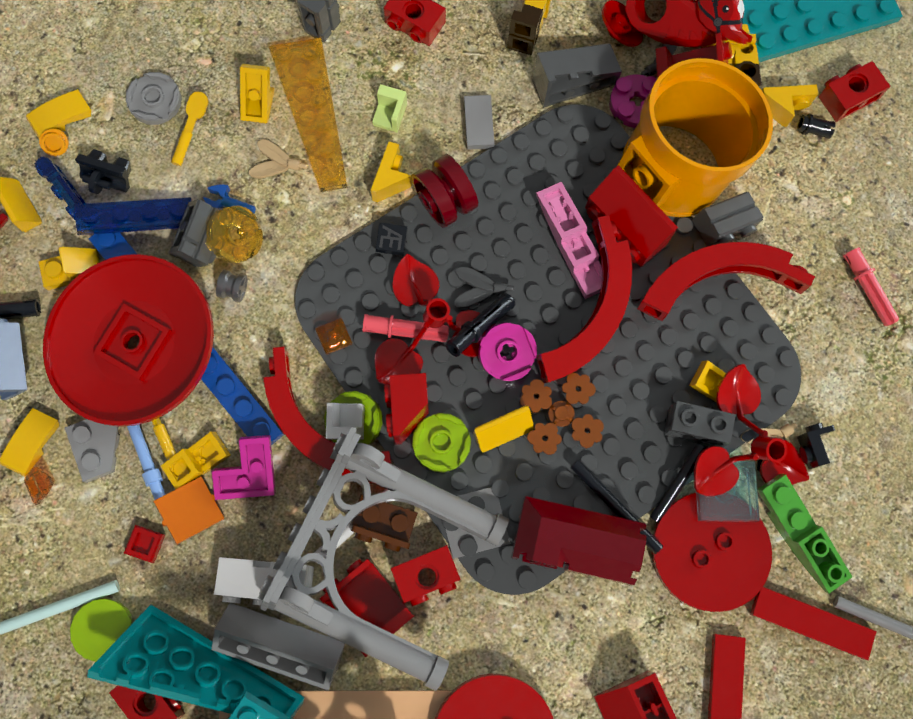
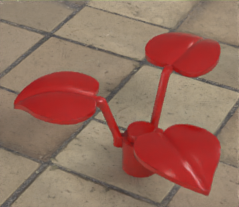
[374,254,496,385]
[694,364,809,496]

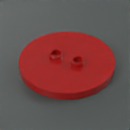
[652,492,772,612]
[435,673,553,719]

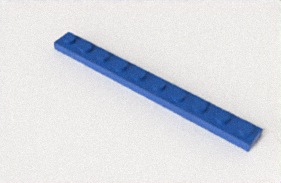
[88,222,284,445]

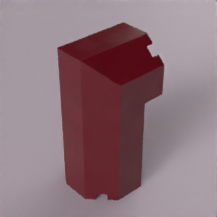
[511,496,646,586]

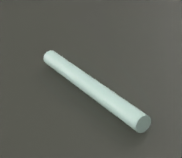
[0,580,120,635]

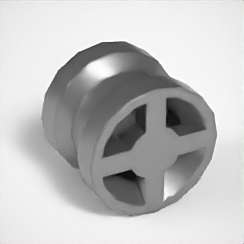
[216,270,248,302]

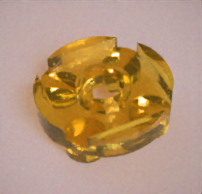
[206,206,263,263]

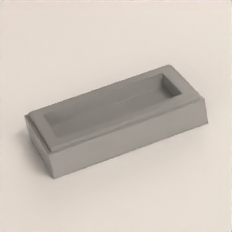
[464,95,494,150]

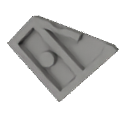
[65,419,120,483]

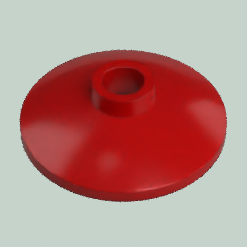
[602,0,643,47]

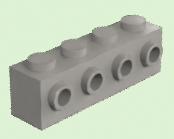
[211,603,345,691]

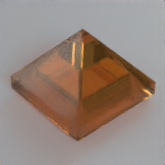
[315,318,353,355]
[24,467,55,505]

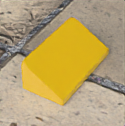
[0,177,42,233]
[473,405,534,452]

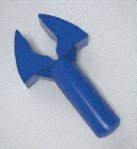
[203,185,256,216]

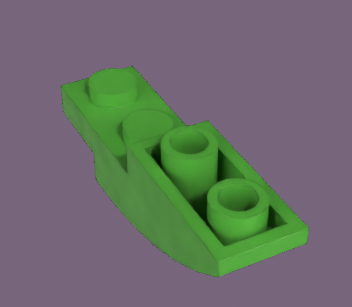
[757,474,852,594]

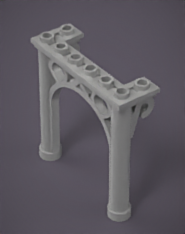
[258,426,509,691]

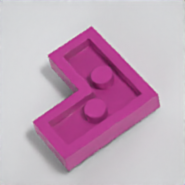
[212,435,276,500]

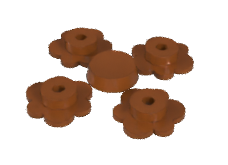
[520,373,604,455]

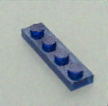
[74,197,191,235]

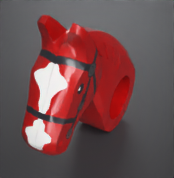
[625,0,753,47]

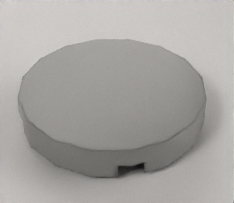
[126,72,182,125]

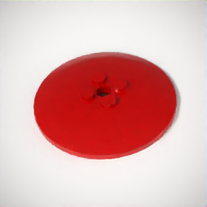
[43,254,214,427]

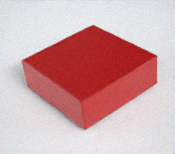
[124,525,165,563]

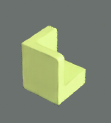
[372,84,407,133]

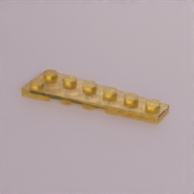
[269,38,348,192]

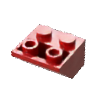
[384,373,429,445]
[593,670,677,719]

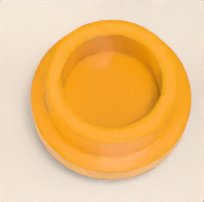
[39,128,69,156]

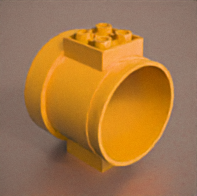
[617,58,773,217]

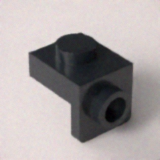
[797,423,836,470]

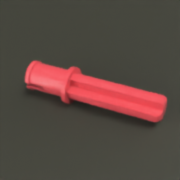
[843,247,899,326]
[362,314,449,342]

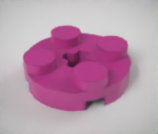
[609,74,657,128]
[478,322,537,381]

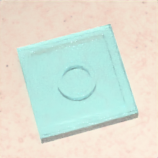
[696,461,760,522]

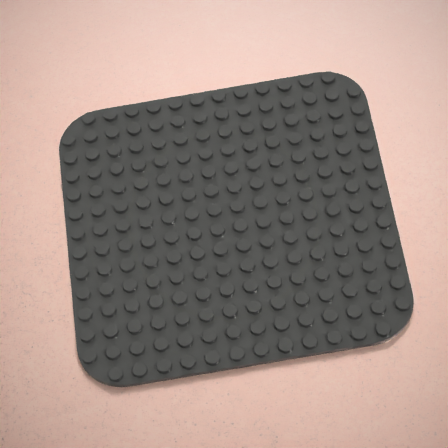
[295,104,801,595]

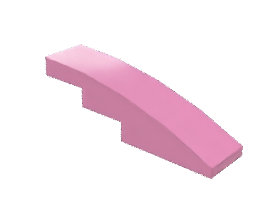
[536,182,602,299]

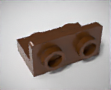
[349,494,418,552]

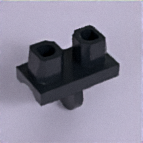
[75,149,131,194]

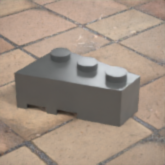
[532,44,622,108]

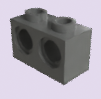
[664,401,736,448]

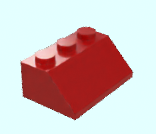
[585,165,678,267]

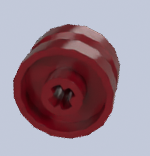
[411,153,479,228]

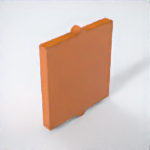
[153,477,225,545]

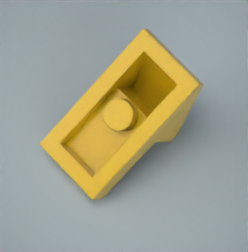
[240,64,274,124]
[762,84,818,127]
[371,141,412,203]
[38,247,100,291]

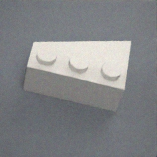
[214,557,314,605]

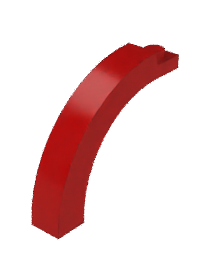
[536,215,632,383]
[637,242,815,321]
[263,347,391,484]

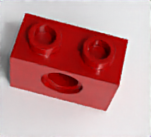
[384,0,446,47]
[819,61,891,122]
[391,545,461,607]
[109,685,185,719]

